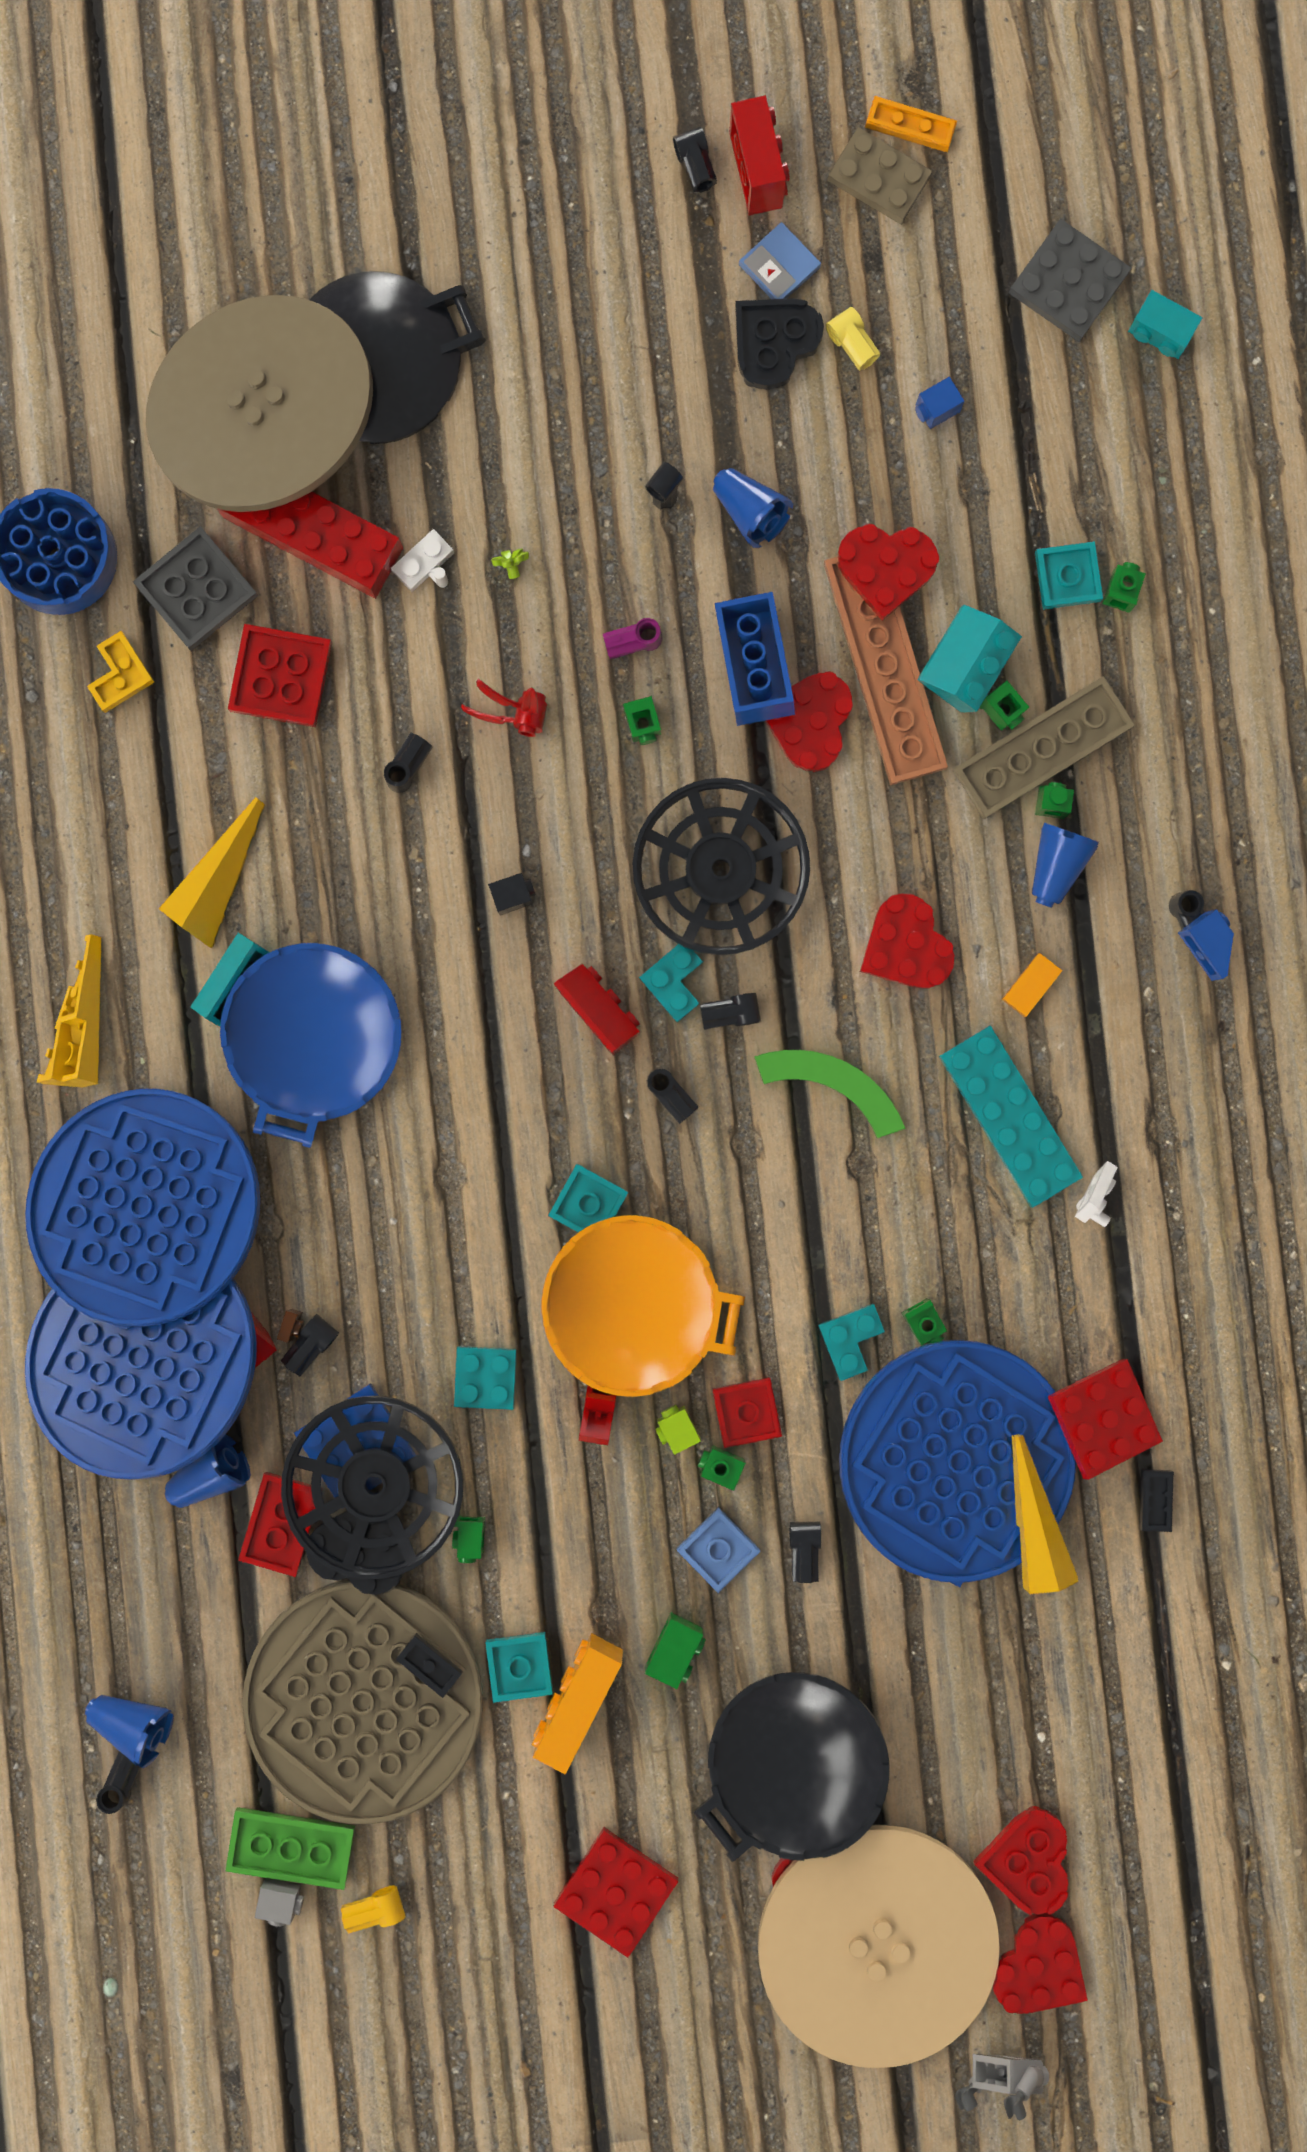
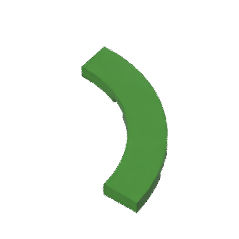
[754,1050,906,1138]

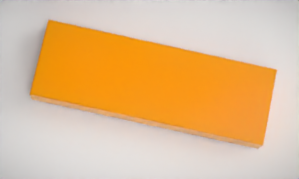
[865,96,957,153]

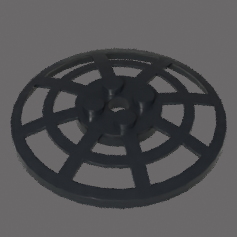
[632,778,810,955]
[281,1396,464,1579]

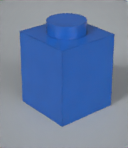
[915,376,964,429]

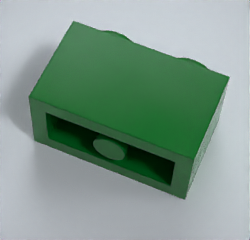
[644,1612,706,1689]

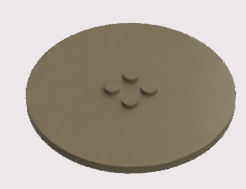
[146,295,373,512]
[242,1580,483,1824]

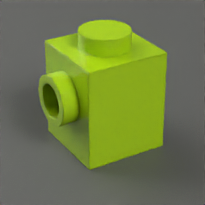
[655,1405,701,1455]

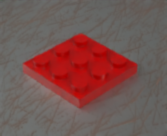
[228,624,332,728]
[1048,1359,1163,1480]
[553,1827,678,1958]

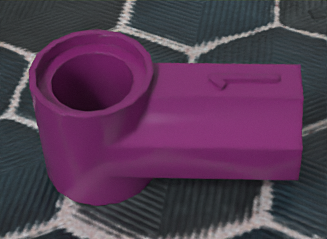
[603,618,662,660]

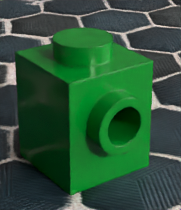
[697,1445,746,1491]

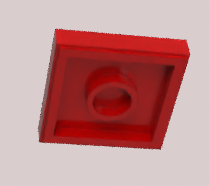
[712,1377,782,1448]

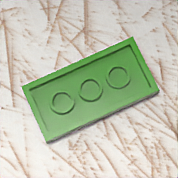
[225,1807,356,1890]

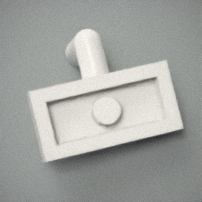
[391,529,454,592]
[1075,1161,1118,1227]

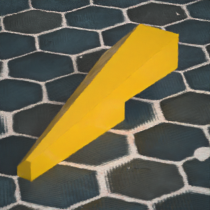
[159,797,265,948]
[37,934,101,1088]
[1012,1434,1079,1594]

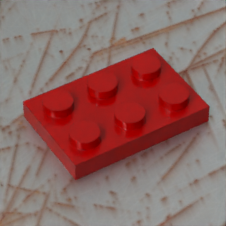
[238,1472,323,1577]

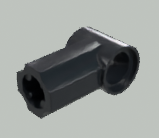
[673,127,717,193]
[645,462,684,510]
[384,733,433,793]
[1169,890,1205,930]
[700,993,761,1030]
[646,1069,699,1124]
[281,1314,339,1377]
[789,1522,821,1583]
[96,1751,141,1814]

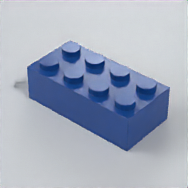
[714,592,795,726]

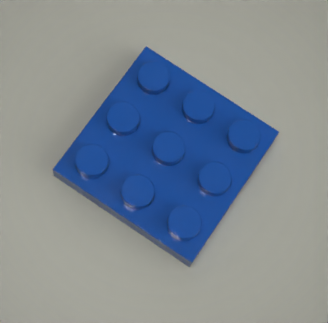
[294,1383,417,1509]

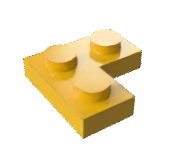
[87,631,154,713]

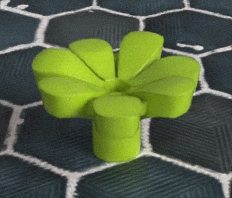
[491,548,529,579]

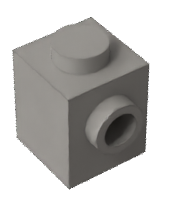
[255,1878,304,1927]

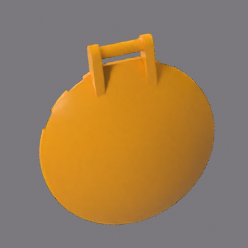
[541,1215,745,1397]

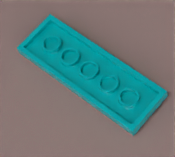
[939,1025,1083,1208]

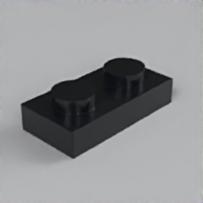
[396,1633,463,1698]

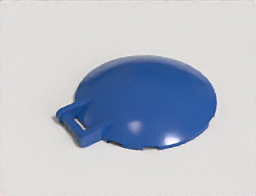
[220,943,402,1148]

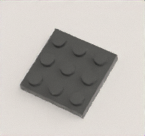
[1009,218,1131,342]
[133,526,258,651]

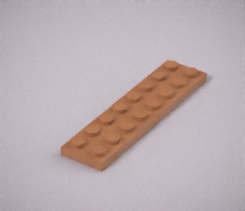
[824,556,948,786]

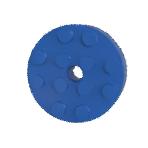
[0,488,118,615]

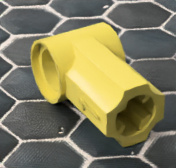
[826,307,880,371]

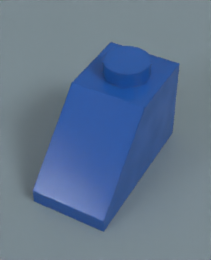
[1178,909,1234,981]

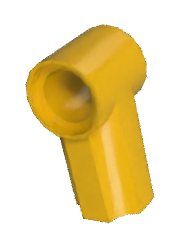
[341,1885,406,1934]

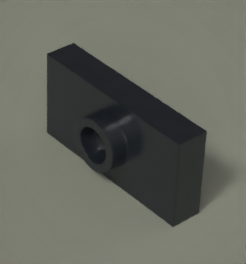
[1139,1469,1174,1532]

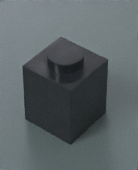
[488,873,536,916]

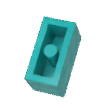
[1128,289,1203,359]

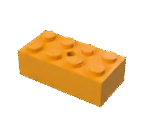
[531,1633,623,1775]

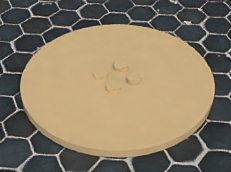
[758,1825,1000,2068]

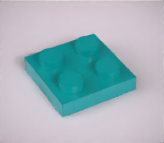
[1035,541,1103,610]
[548,1164,628,1232]
[454,1346,517,1410]
[485,1632,553,1703]

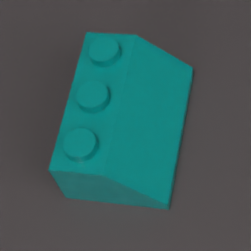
[917,605,1022,713]
[191,932,270,1027]

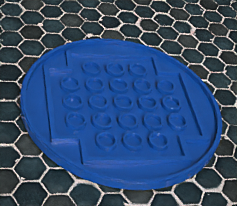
[25,1089,260,1327]
[25,1279,257,1480]
[839,1340,1076,1583]

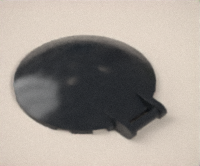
[310,271,486,444]
[693,1672,890,1862]

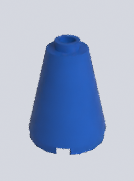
[713,468,793,548]
[1032,822,1099,908]
[165,1434,251,1508]
[85,1695,174,1769]

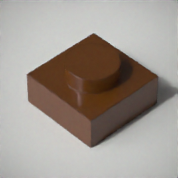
[277,1309,304,1343]

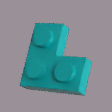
[639,944,703,1023]
[818,1304,885,1381]

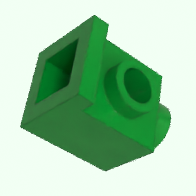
[1102,562,1146,613]
[980,680,1029,731]
[623,696,661,745]
[1035,782,1074,819]
[901,1298,947,1346]
[452,1516,485,1563]

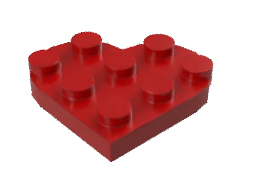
[837,524,939,621]
[765,671,853,772]
[859,893,955,989]
[973,1806,1069,1915]
[992,1913,1088,2014]

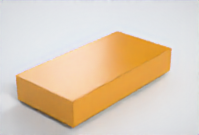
[1001,953,1063,1017]

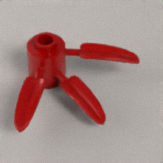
[461,678,547,737]

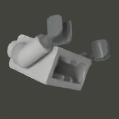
[955,2054,1049,2121]

